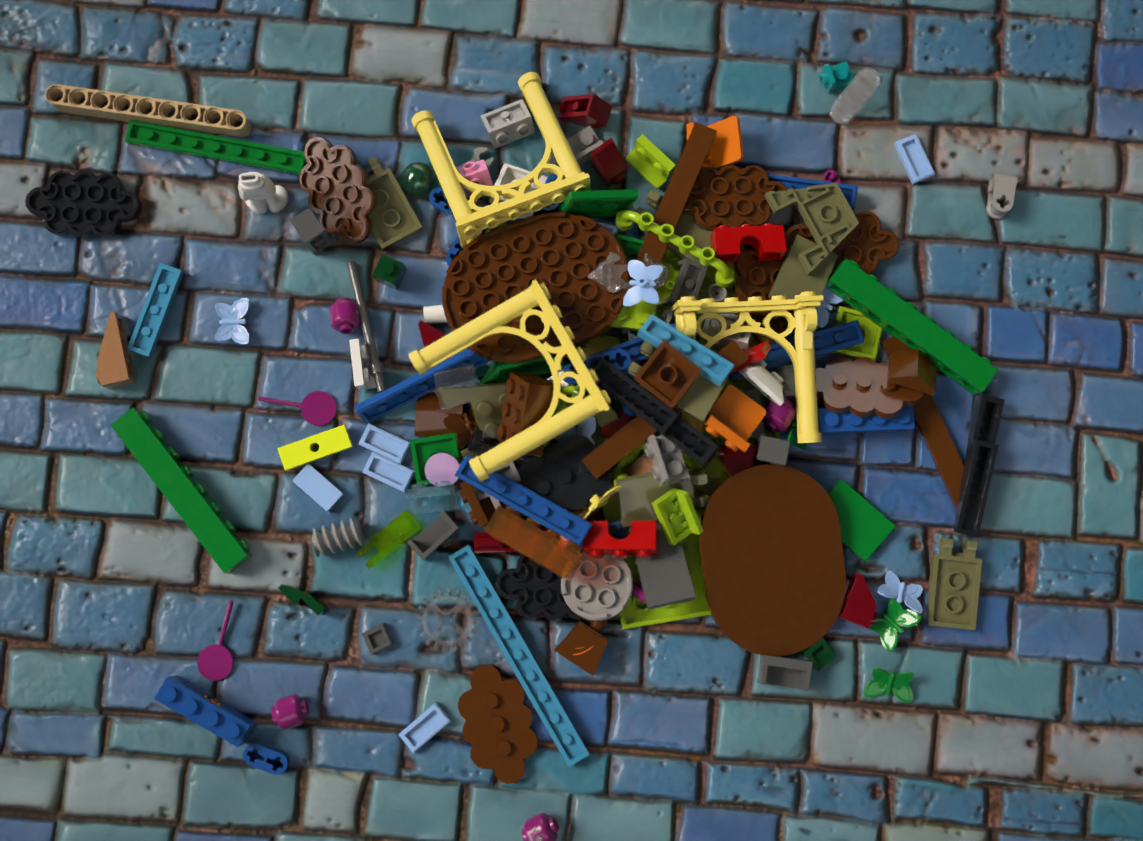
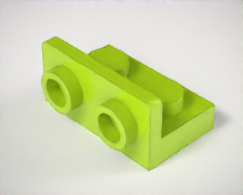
[625,134,676,189]

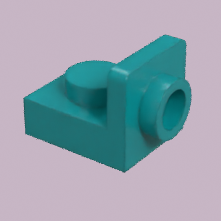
[819,61,855,93]

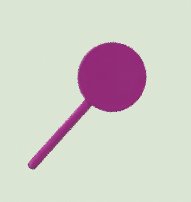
[257,391,337,426]
[197,601,233,681]

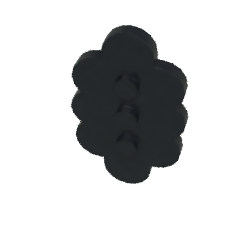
[25,170,142,239]
[516,434,620,512]
[495,549,584,622]

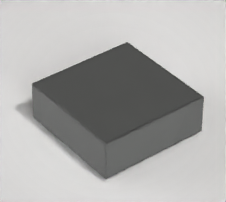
[362,623,394,655]

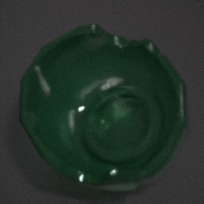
[401,162,437,197]

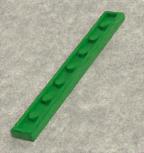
[125,120,307,176]

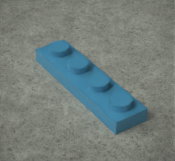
[127,263,184,358]
[637,314,734,386]

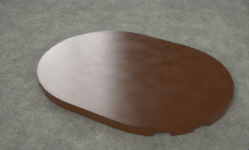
[442,212,629,364]
[699,464,846,656]

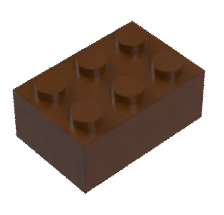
[497,372,554,456]

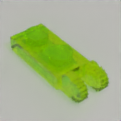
[356,510,422,569]

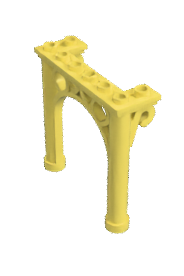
[411,72,591,249]
[408,280,611,482]
[671,291,823,443]

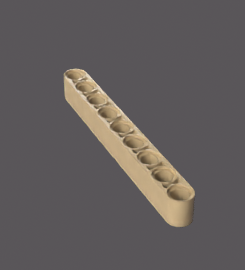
[45,84,252,138]

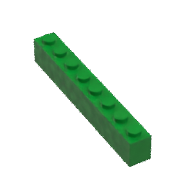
[825,259,998,395]
[110,408,253,574]

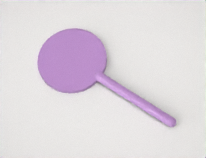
[425,453,461,487]

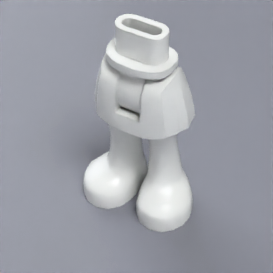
[238,172,289,214]

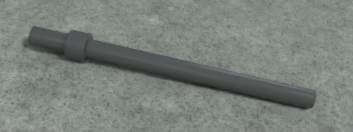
[347,261,387,393]

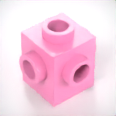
[458,160,493,198]

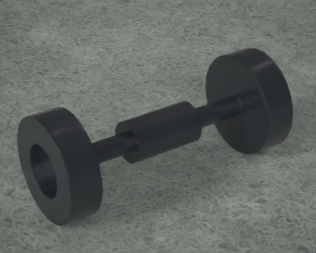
[468,428,528,468]

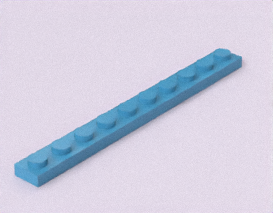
[448,545,590,767]

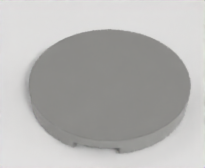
[561,552,633,621]

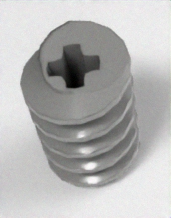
[312,518,365,557]

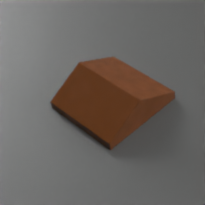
[634,340,703,409]
[888,349,936,396]
[415,390,464,437]

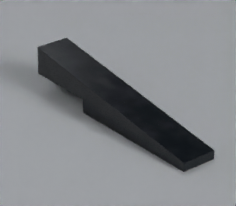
[593,358,720,469]
[954,394,1005,538]

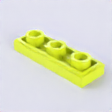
[277,425,353,471]

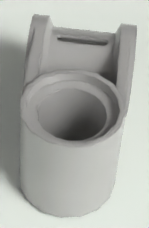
[986,172,1018,219]

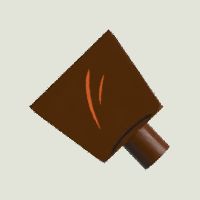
[554,620,609,676]

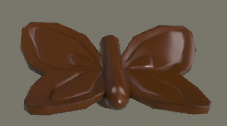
[443,409,478,449]

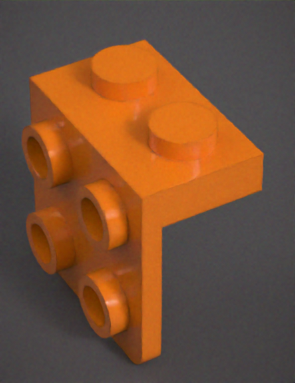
[686,116,744,170]
[703,385,766,452]

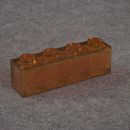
[484,506,584,582]

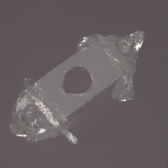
[588,252,668,292]

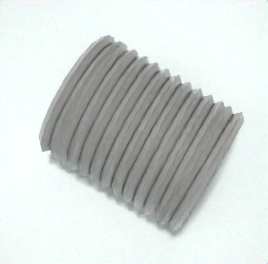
[776,365,795,399]

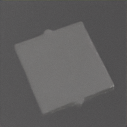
[433,364,480,410]

